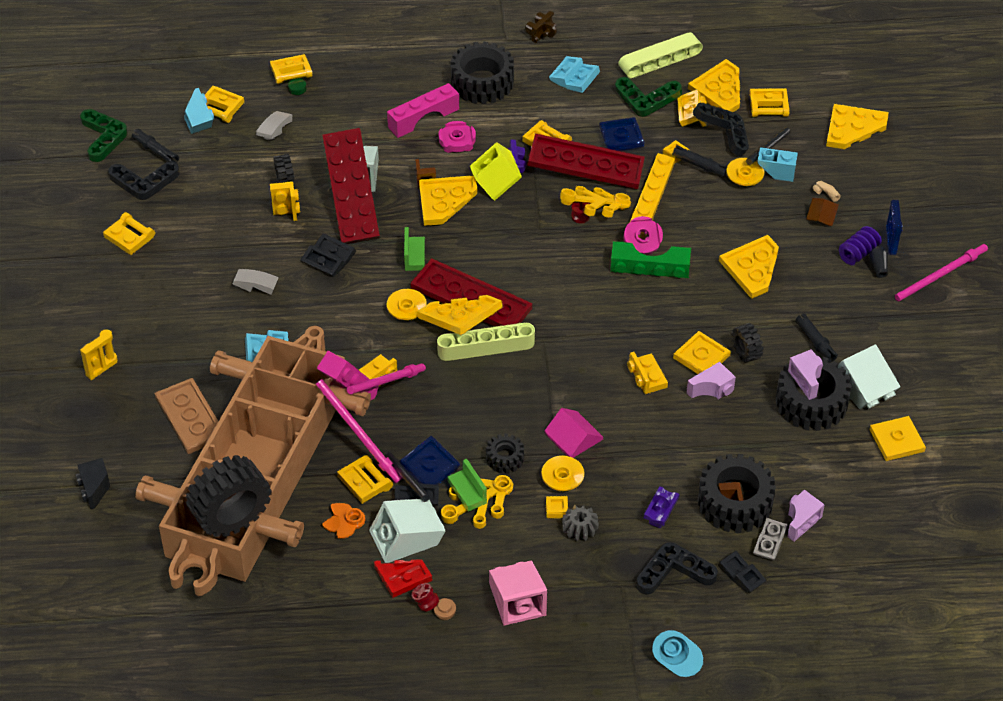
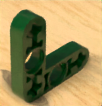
[615,77,682,117]
[80,109,128,162]

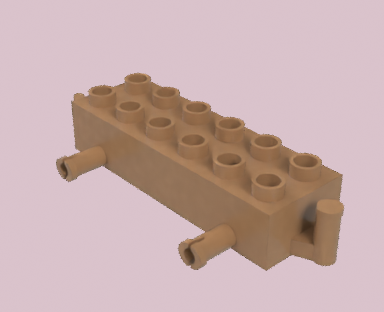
[136,326,371,596]

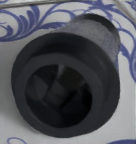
[868,248,888,278]

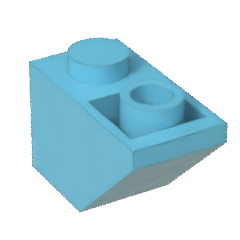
[184,88,214,134]
[758,147,797,182]

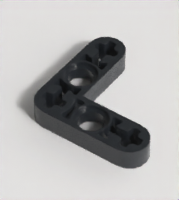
[693,103,749,156]
[108,161,180,200]
[637,542,718,595]

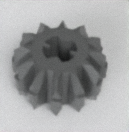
[562,505,599,541]

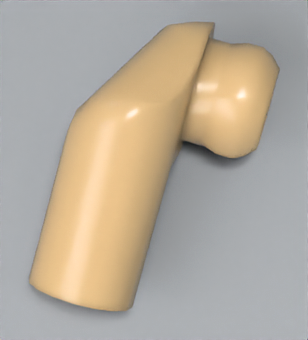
[813,181,841,202]

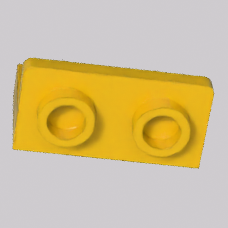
[677,90,707,127]
[270,182,300,221]
[627,352,668,394]
[359,354,397,387]

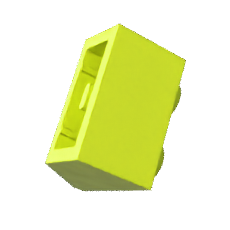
[470,142,522,200]

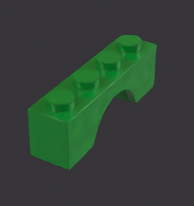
[610,241,691,278]

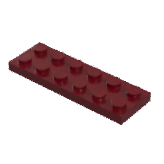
[323,128,380,244]
[527,133,645,189]
[410,258,532,327]

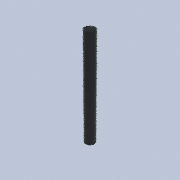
[746,127,790,165]
[385,452,430,502]

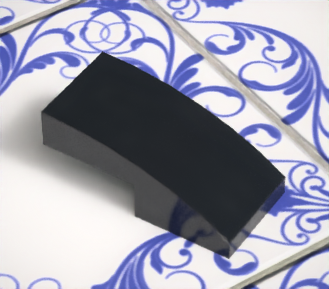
[394,483,439,507]
[718,551,767,594]

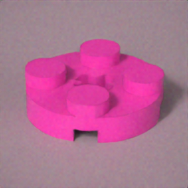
[439,121,476,153]
[623,216,663,255]

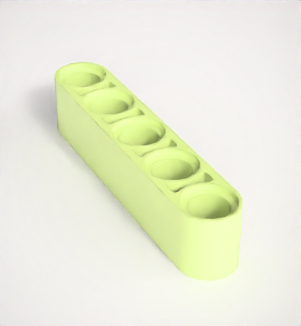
[618,33,703,78]
[437,323,535,361]

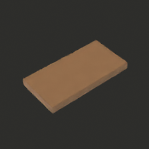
[155,378,218,454]

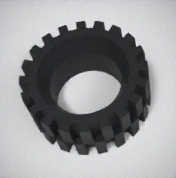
[450,41,514,104]
[776,357,852,431]
[698,454,776,533]
[186,455,272,537]

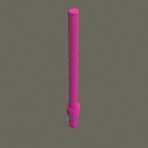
[895,244,988,302]
[347,363,426,394]
[316,379,402,483]

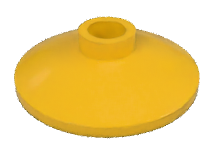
[727,158,764,186]
[387,289,427,320]
[542,456,584,491]

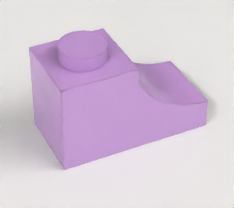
[788,349,823,400]
[687,362,735,399]
[788,490,824,542]

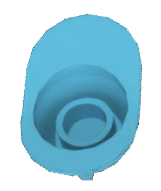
[652,630,703,677]

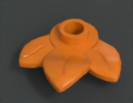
[322,503,365,538]

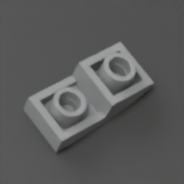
[256,111,292,140]
[232,269,278,295]
[753,518,787,561]

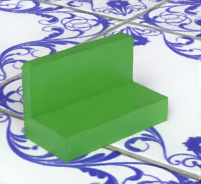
[404,227,425,271]
[448,459,487,512]

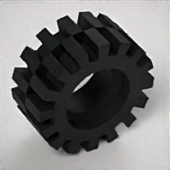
[273,154,295,187]
[731,323,764,362]
[486,433,524,474]

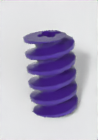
[839,226,882,265]

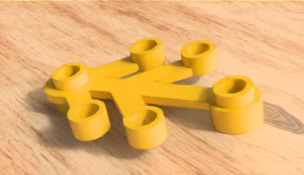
[560,186,631,217]
[441,475,513,529]

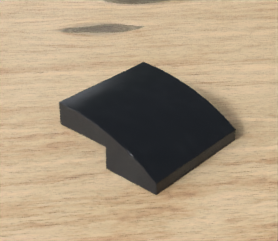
[301,233,356,277]

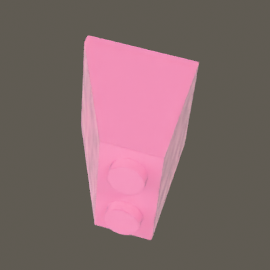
[489,561,547,626]

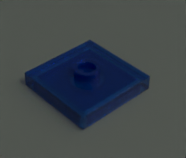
[599,117,644,151]
[886,200,902,255]
[400,436,460,485]

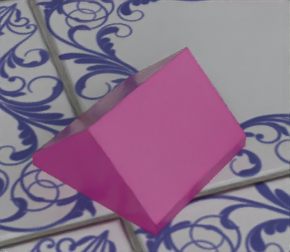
[545,408,603,458]

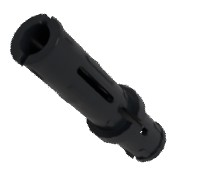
[132,128,179,163]
[672,145,728,178]
[795,314,838,363]

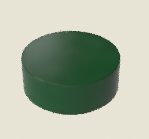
[288,78,307,95]

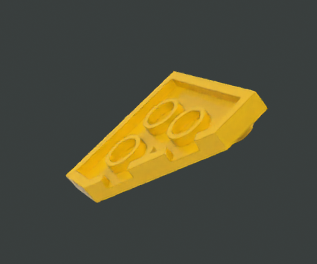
[688,59,740,112]
[826,104,889,149]
[419,176,477,226]
[719,235,779,299]
[417,295,502,335]

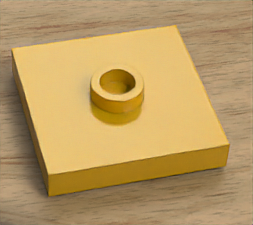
[673,331,731,374]
[870,416,926,461]

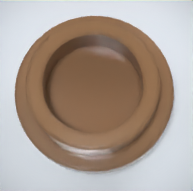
[434,598,456,620]

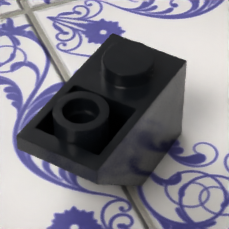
[75,458,110,509]

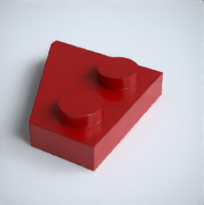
[374,560,432,598]

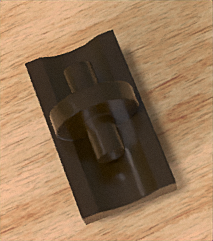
[525,11,557,43]

